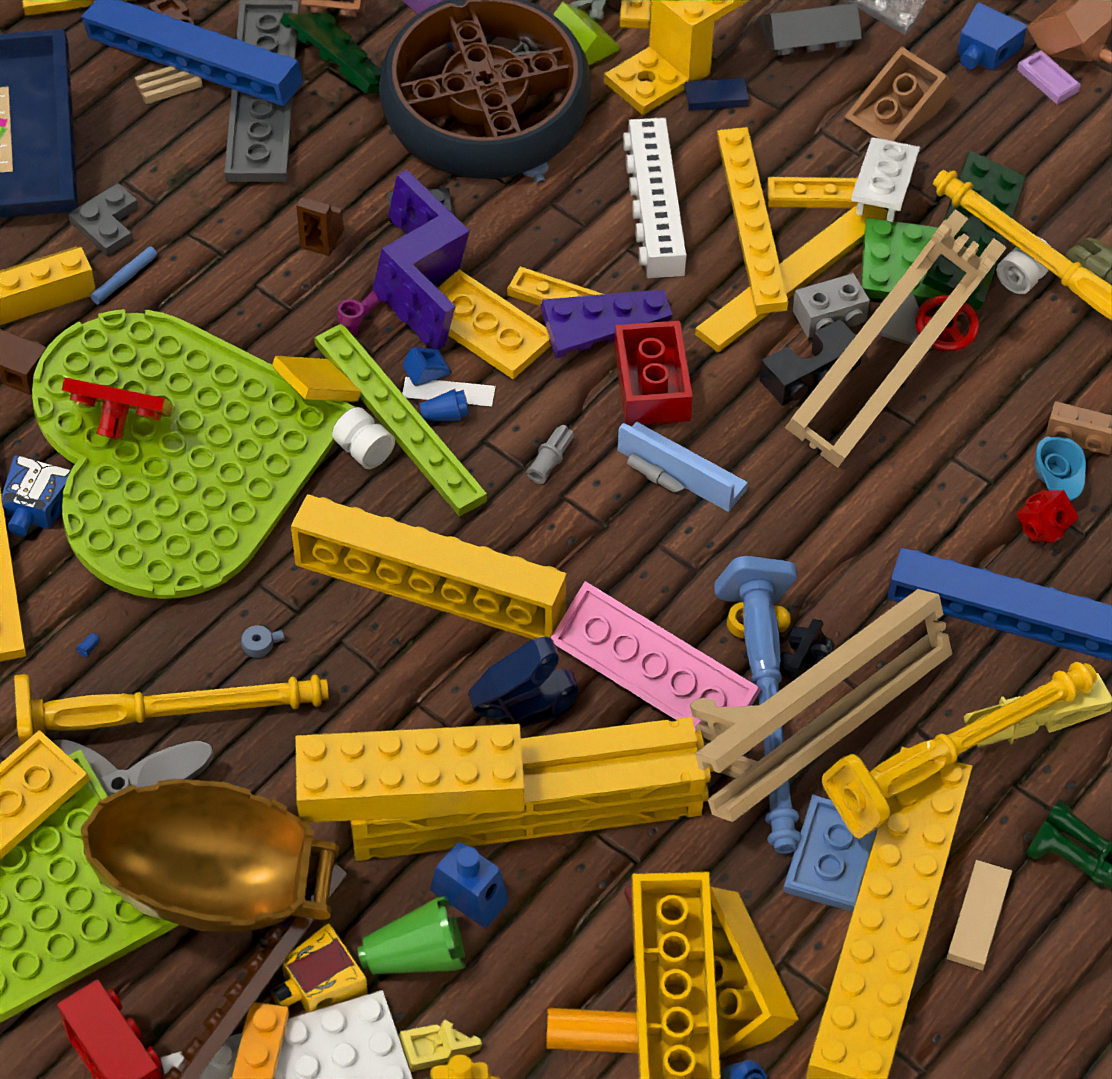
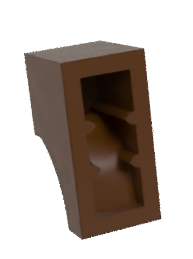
[296,197,344,256]

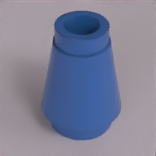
[419,389,470,422]

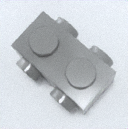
[793,273,870,339]

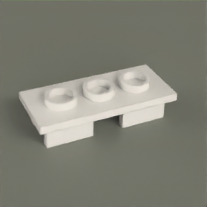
[851,137,920,222]

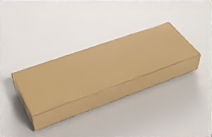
[947,860,1012,970]

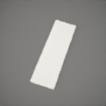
[402,377,495,407]

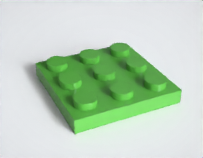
[861,217,946,308]

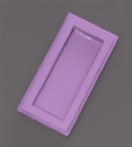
[1017,50,1081,104]

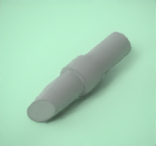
[627,453,685,493]

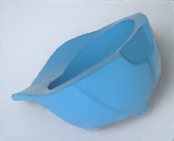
[1034,436,1086,501]

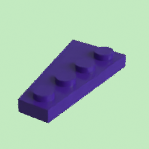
[540,290,672,359]

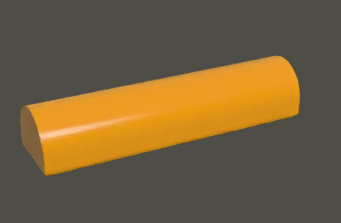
[547,1008,638,1053]

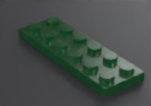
[922,151,1026,310]

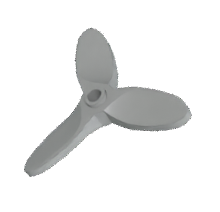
[52,739,214,796]

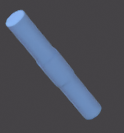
[90,246,158,305]

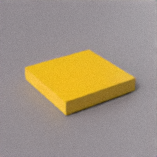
[272,356,362,402]

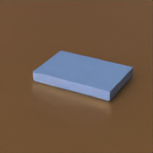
[783,795,878,912]

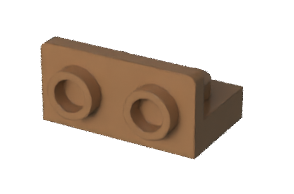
[1045,401,1112,455]

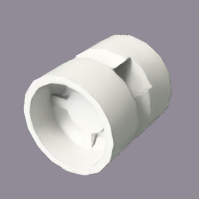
[996,237,1050,295]
[332,407,395,469]

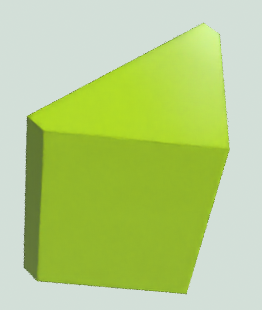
[553,2,620,65]

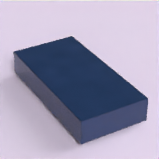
[685,78,749,111]

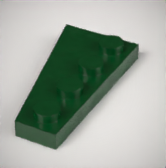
[279,12,381,94]

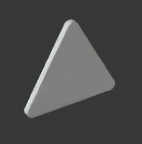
[878,292,932,350]

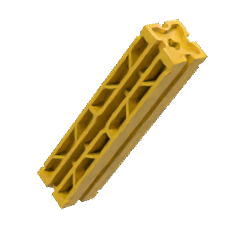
[350,717,727,862]

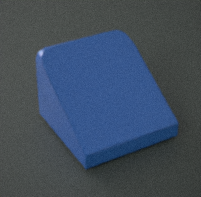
[403,347,451,385]

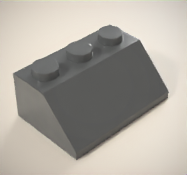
[758,3,862,55]

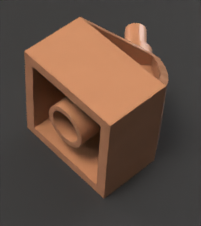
[1027,0,1112,65]

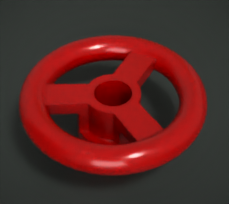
[915,295,979,351]

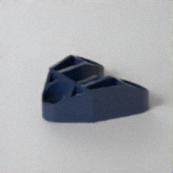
[468,637,579,728]

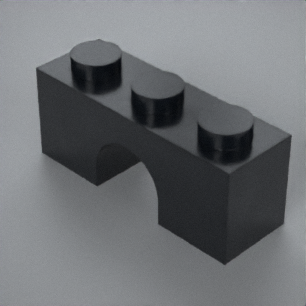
[759,319,862,406]

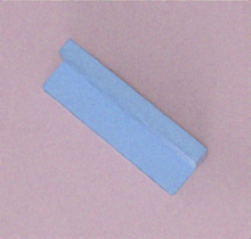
[618,422,748,512]

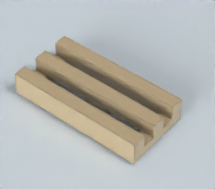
[135,66,202,104]

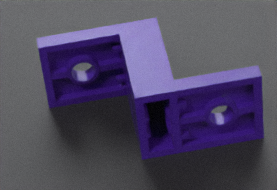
[373,169,470,350]

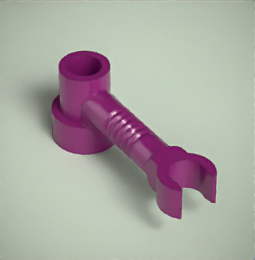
[337,290,381,337]

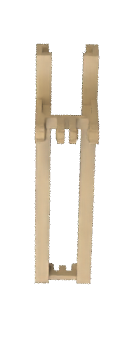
[785,209,1007,468]
[690,589,952,822]

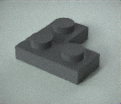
[68,183,138,257]

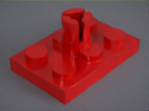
[61,377,173,440]

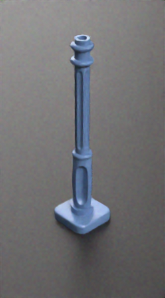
[714,556,802,854]

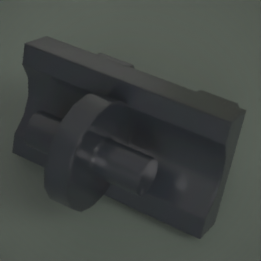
[780,619,835,680]

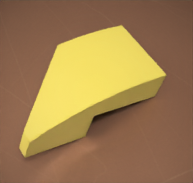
[399,1019,482,1072]

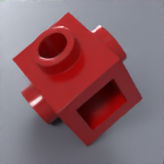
[1016,490,1079,543]

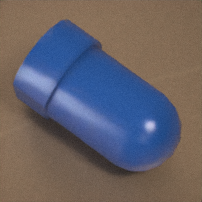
[76,633,100,657]

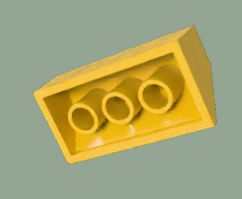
[0,247,96,325]
[710,887,799,1058]

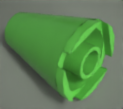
[358,896,466,974]

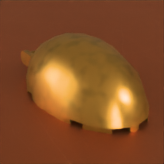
[81,779,339,932]

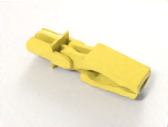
[964,673,1112,747]

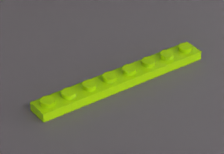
[315,324,487,517]

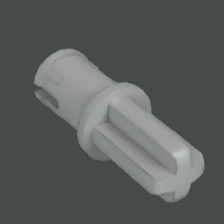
[526,425,574,484]

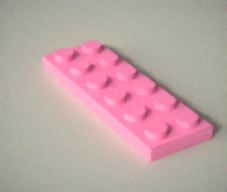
[551,581,761,730]

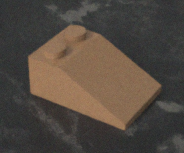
[844,47,955,142]

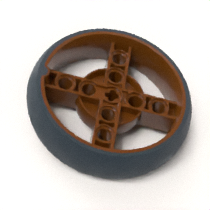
[379,0,591,179]

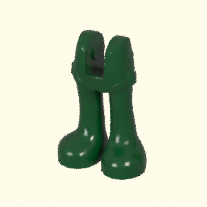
[1026,799,1112,890]

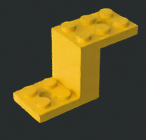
[604,0,750,115]

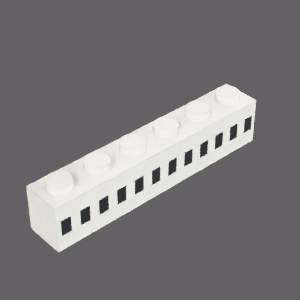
[623,118,686,278]

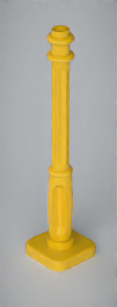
[933,170,1112,321]
[822,662,1097,838]
[14,674,329,746]

